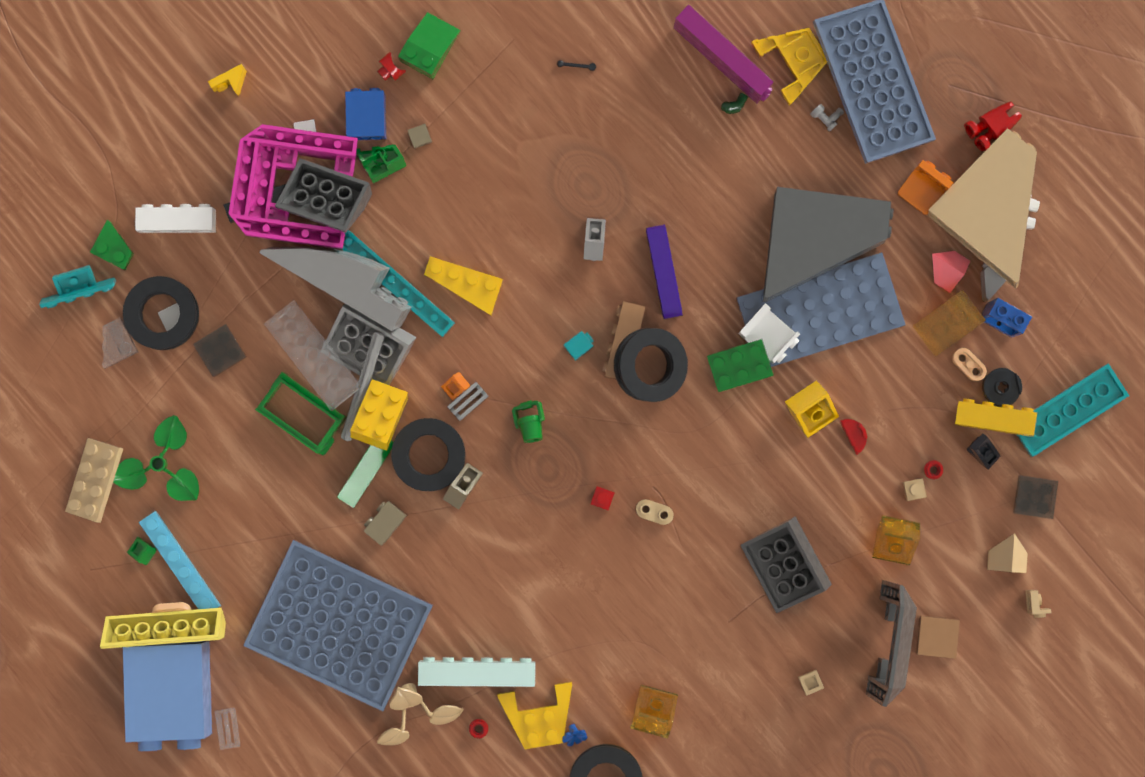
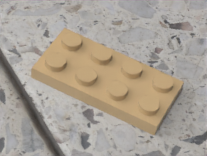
[65,438,123,523]

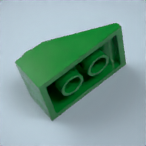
[398,12,461,80]

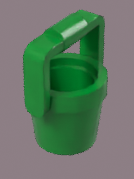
[512,400,545,443]

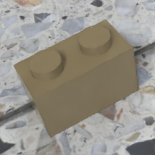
[364,501,408,546]

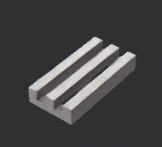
[447,382,489,421]

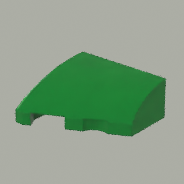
[356,144,406,183]

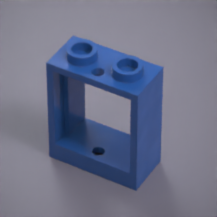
[979,298,1032,338]

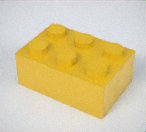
[350,379,408,451]

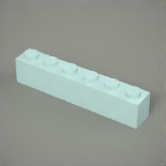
[418,657,535,687]

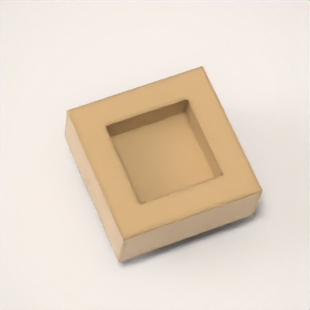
[903,478,927,501]
[798,669,824,696]

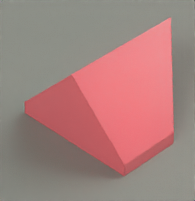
[932,251,970,293]

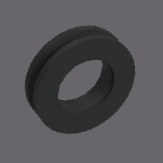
[123,276,199,350]
[614,328,688,402]
[391,418,466,491]
[570,744,643,777]

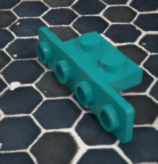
[39,265,116,308]

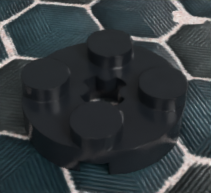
[982,368,1022,406]

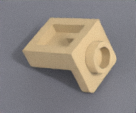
[1025,590,1051,618]

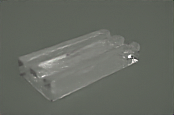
[215,708,240,750]

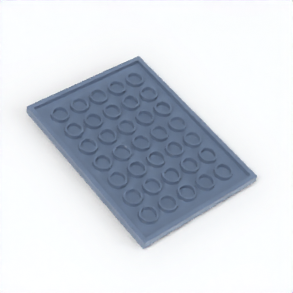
[243,540,433,711]

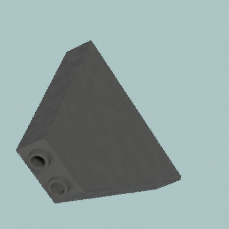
[762,187,893,302]

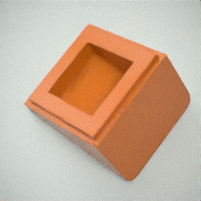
[441,372,470,401]

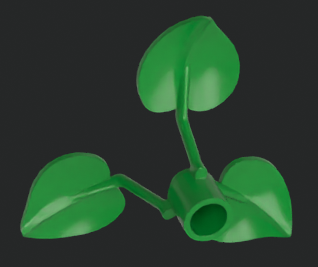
[113,415,199,501]

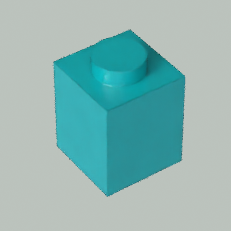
[564,331,594,361]

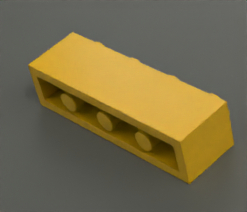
[955,398,1037,437]

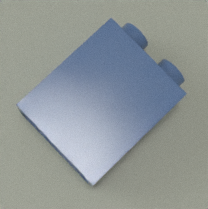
[123,641,212,751]

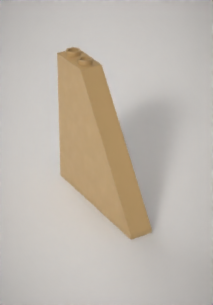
[928,128,1037,289]

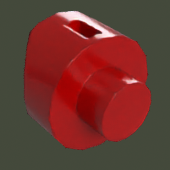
[377,52,406,81]

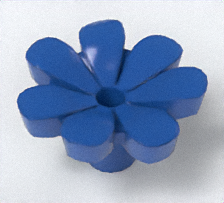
[562,724,588,746]

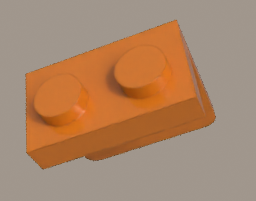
[897,160,954,215]

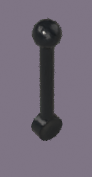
[557,60,596,71]

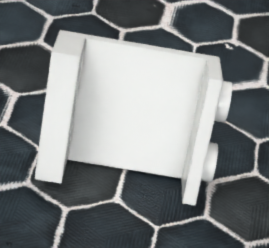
[738,303,800,364]

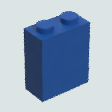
[345,88,387,140]

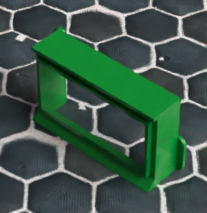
[255,372,347,455]

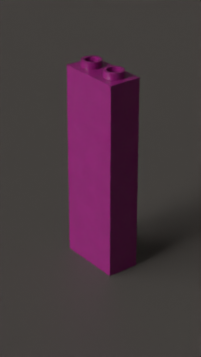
[674,4,773,104]

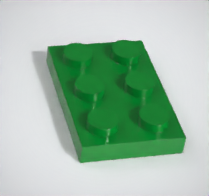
[707,339,774,392]

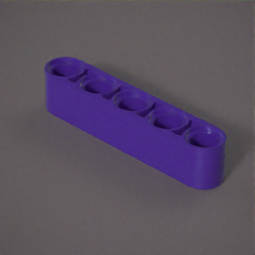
[646,224,683,319]

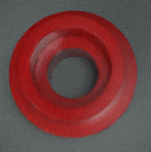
[924,460,943,480]
[469,719,488,739]

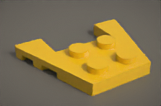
[751,28,827,105]
[497,682,572,749]

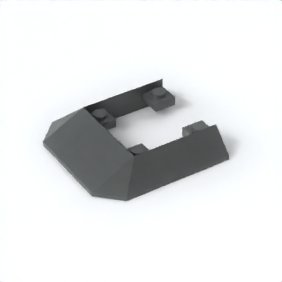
[866,580,917,707]

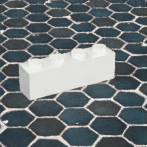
[135,204,216,233]

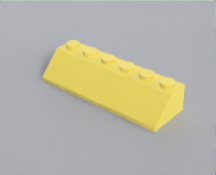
[100,608,226,649]

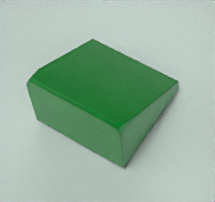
[127,537,157,565]

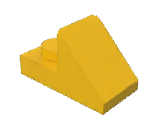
[208,64,247,96]

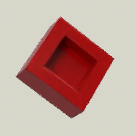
[591,486,615,511]

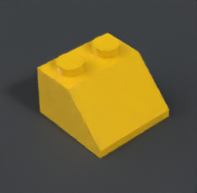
[785,380,839,438]

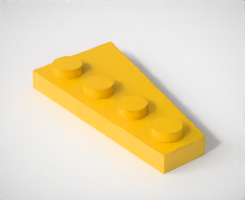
[424,256,503,316]

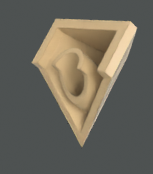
[987,533,1028,573]

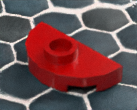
[839,419,868,455]

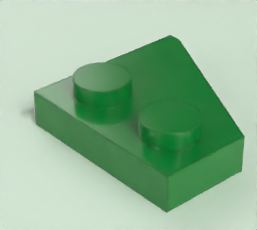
[90,220,134,270]

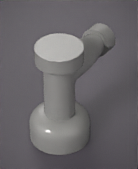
[810,104,844,132]

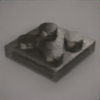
[193,324,247,377]
[1013,475,1058,519]

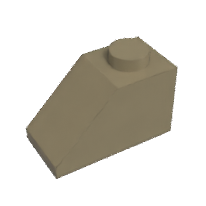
[443,463,483,509]

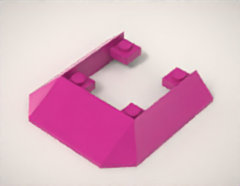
[229,124,358,249]

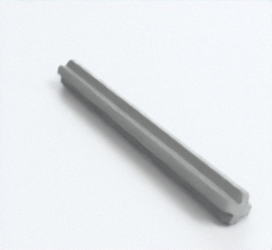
[341,332,384,441]

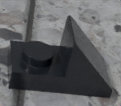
[967,433,1001,470]

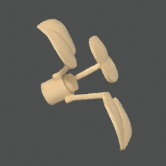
[377,683,464,745]

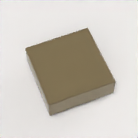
[407,124,432,149]

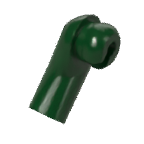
[721,93,748,114]

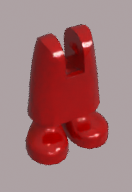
[964,101,1022,152]

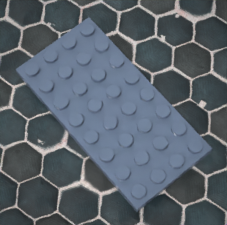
[813,0,936,164]
[736,253,906,367]

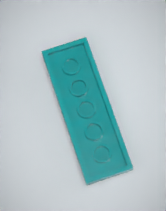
[1016,363,1129,457]

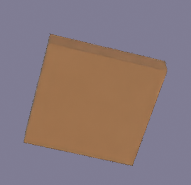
[916,616,960,659]

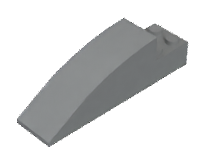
[259,246,412,331]

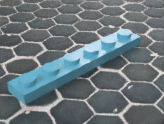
[139,511,221,609]

